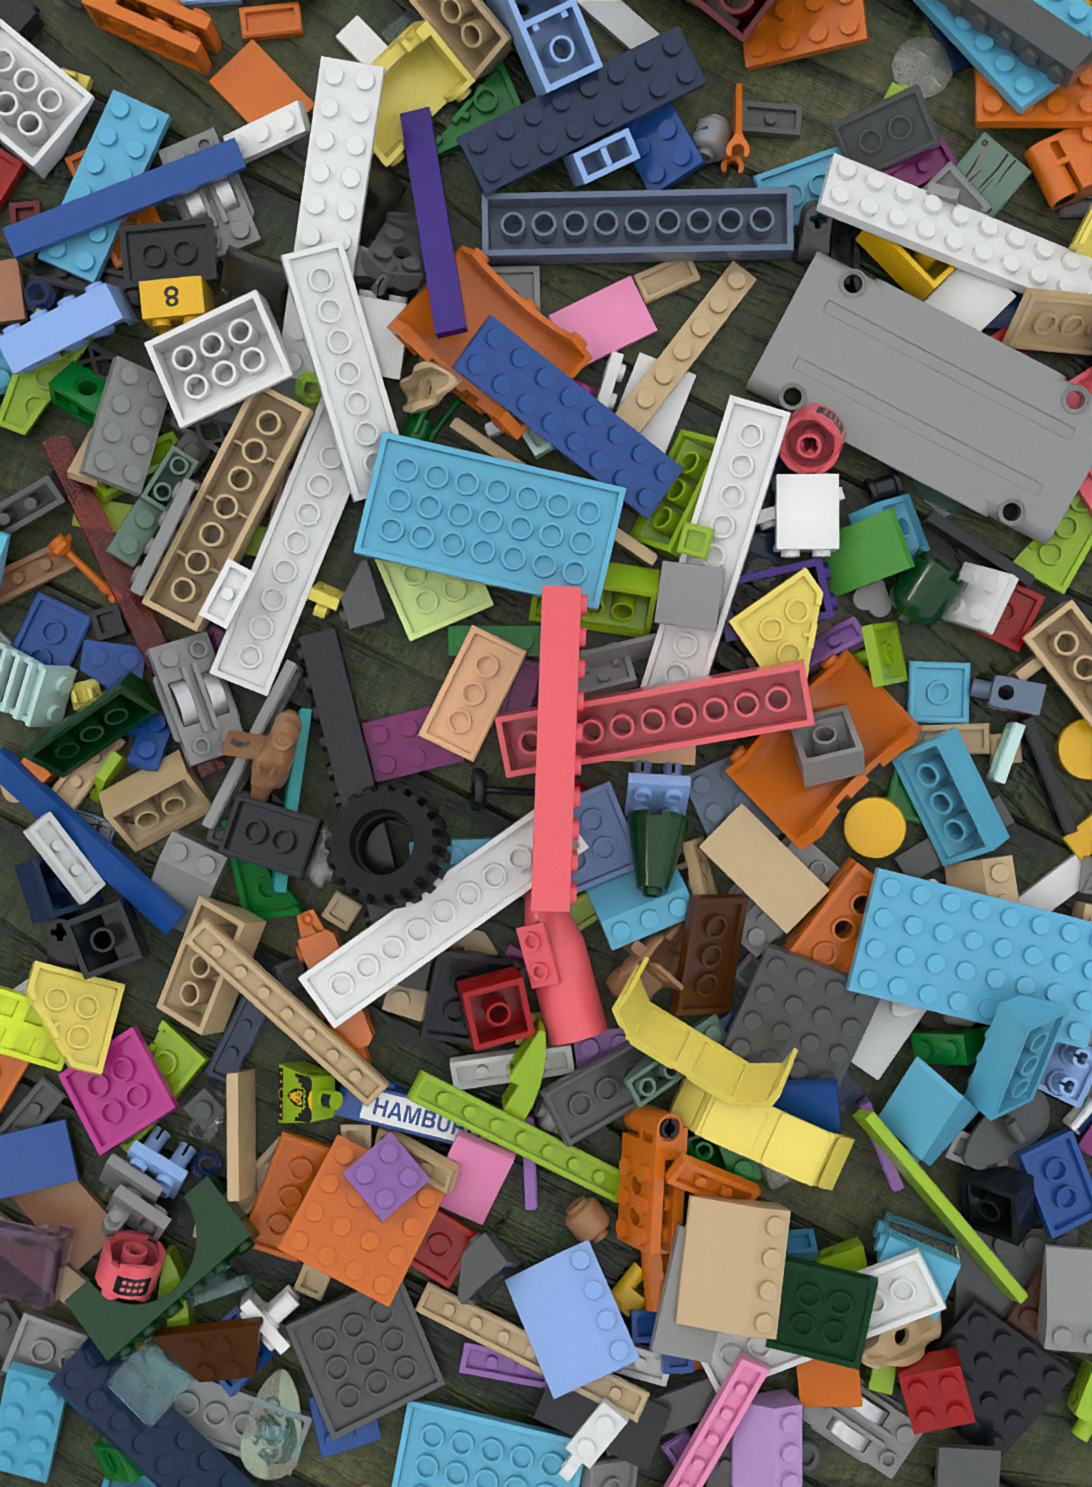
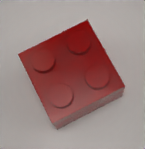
[456,966,535,1051]
[897,1347,976,1434]

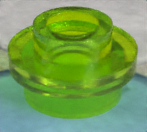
[294,372,322,404]

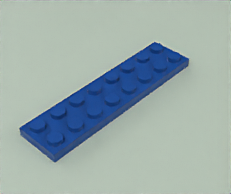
[451,315,684,519]

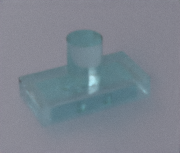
[186,1272,254,1308]

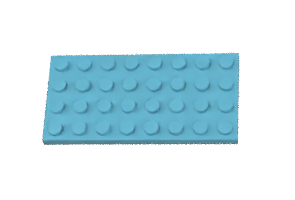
[353,431,627,611]
[845,867,1092,1049]

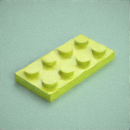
[0,985,65,1072]

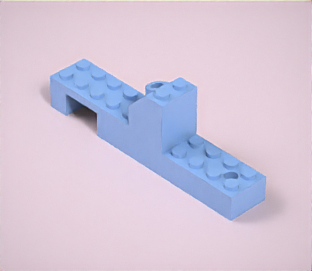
[483,0,640,187]

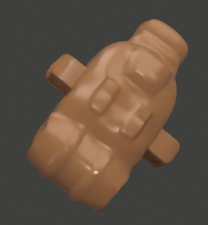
[221,709,302,802]
[606,921,685,1001]

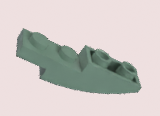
[105,445,199,568]
[623,1014,726,1108]

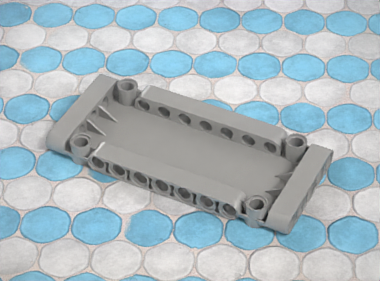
[745,251,1092,545]

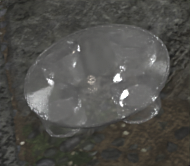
[891,36,953,98]

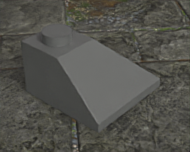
[458,1233,525,1305]

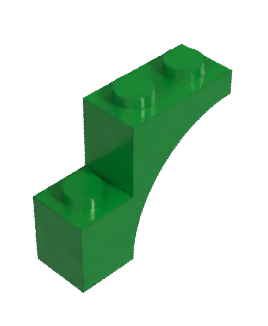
[911,1024,991,1066]

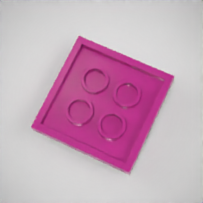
[58,1026,180,1156]

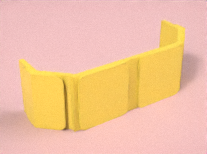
[612,956,798,1107]
[668,1076,855,1191]

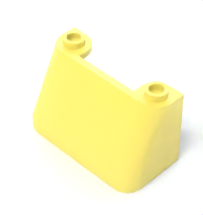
[370,20,475,167]

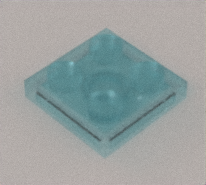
[106,1336,195,1428]

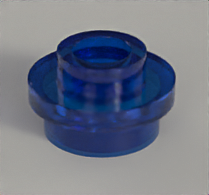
[24,279,55,310]
[191,1149,222,1180]

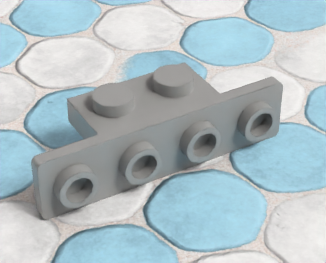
[538,633,656,698]

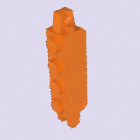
[295,908,375,1065]

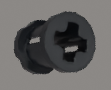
[864,469,903,504]

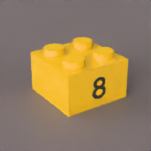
[139,275,215,336]

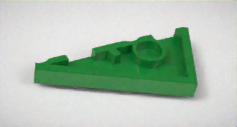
[436,61,522,158]
[221,816,304,919]

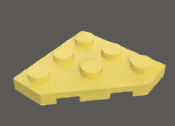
[728,567,823,679]
[25,961,125,1076]

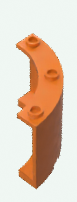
[387,245,592,440]
[725,649,922,850]

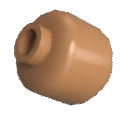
[565,1195,610,1243]

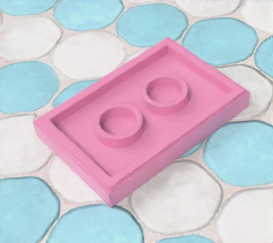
[549,276,657,369]
[440,1129,516,1225]

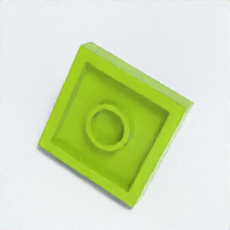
[851,621,908,688]

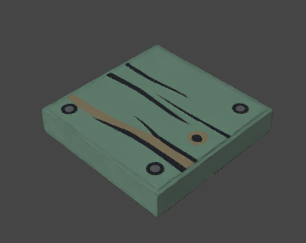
[956,132,1032,218]

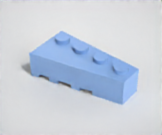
[0,281,139,375]

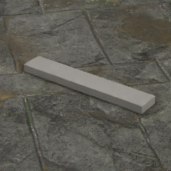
[202,659,304,832]

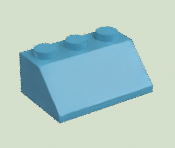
[586,867,690,951]

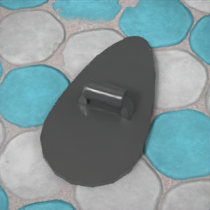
[962,1089,1050,1167]

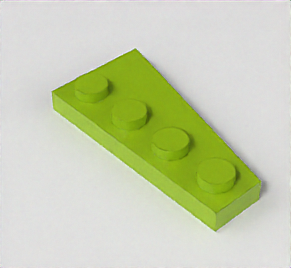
[119,1019,210,1153]

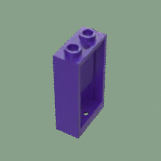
[722,557,838,642]

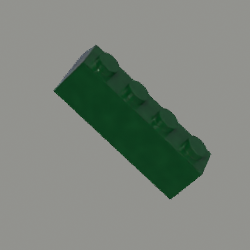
[22,672,159,778]

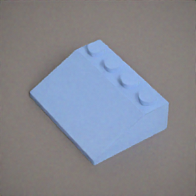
[505,1240,640,1399]

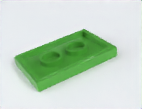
[822,508,915,597]

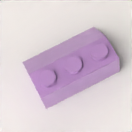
[730,1388,802,1487]

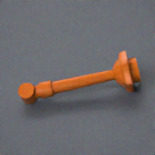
[47,533,125,604]

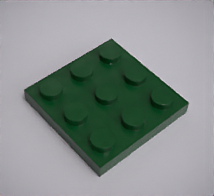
[765,1255,878,1370]

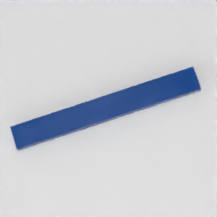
[2,137,248,260]
[0,747,186,935]

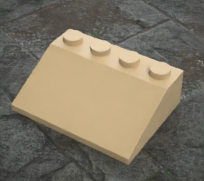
[674,1195,791,1339]

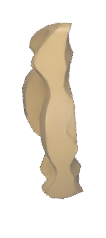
[400,361,462,414]
[861,1312,942,1369]

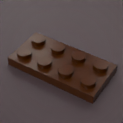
[670,894,749,1016]

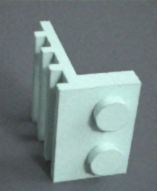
[0,642,77,727]

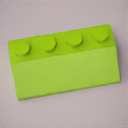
[630,429,717,562]
[529,562,660,637]

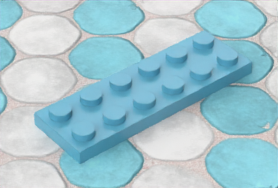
[38,89,172,283]

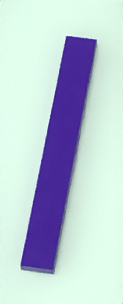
[400,107,468,339]

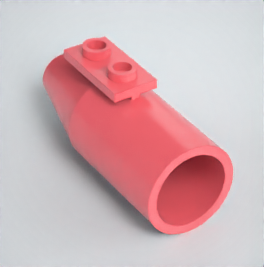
[516,888,608,1045]

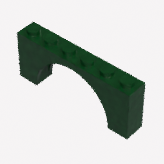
[65,1176,260,1361]

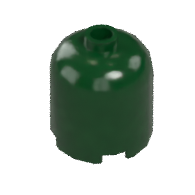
[890,548,969,626]

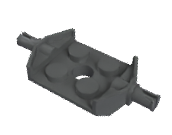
[361,212,426,296]

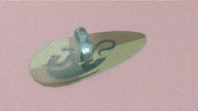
[240,1369,302,1480]

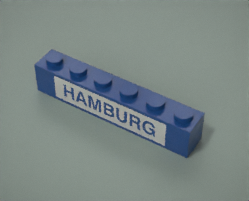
[335,1078,521,1153]

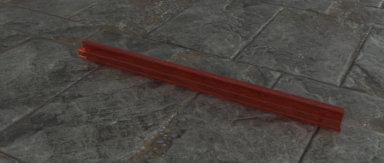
[41,433,226,778]

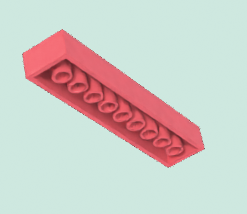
[531,586,587,912]
[494,659,815,778]

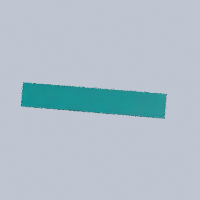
[270,708,312,894]

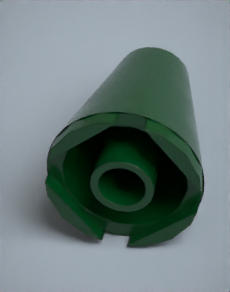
[627,809,689,898]

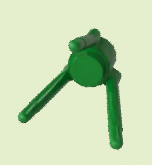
[403,385,463,442]

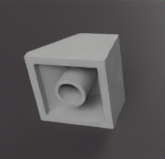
[789,705,865,788]

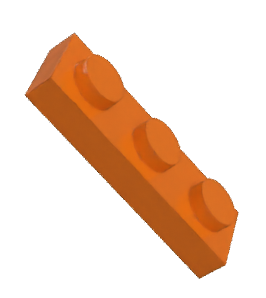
[665,1153,761,1200]

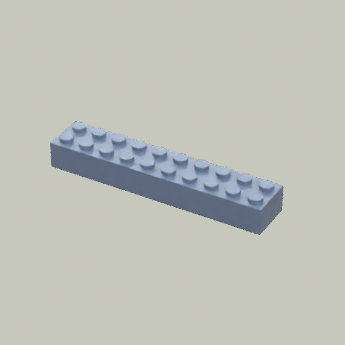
[481,187,794,265]

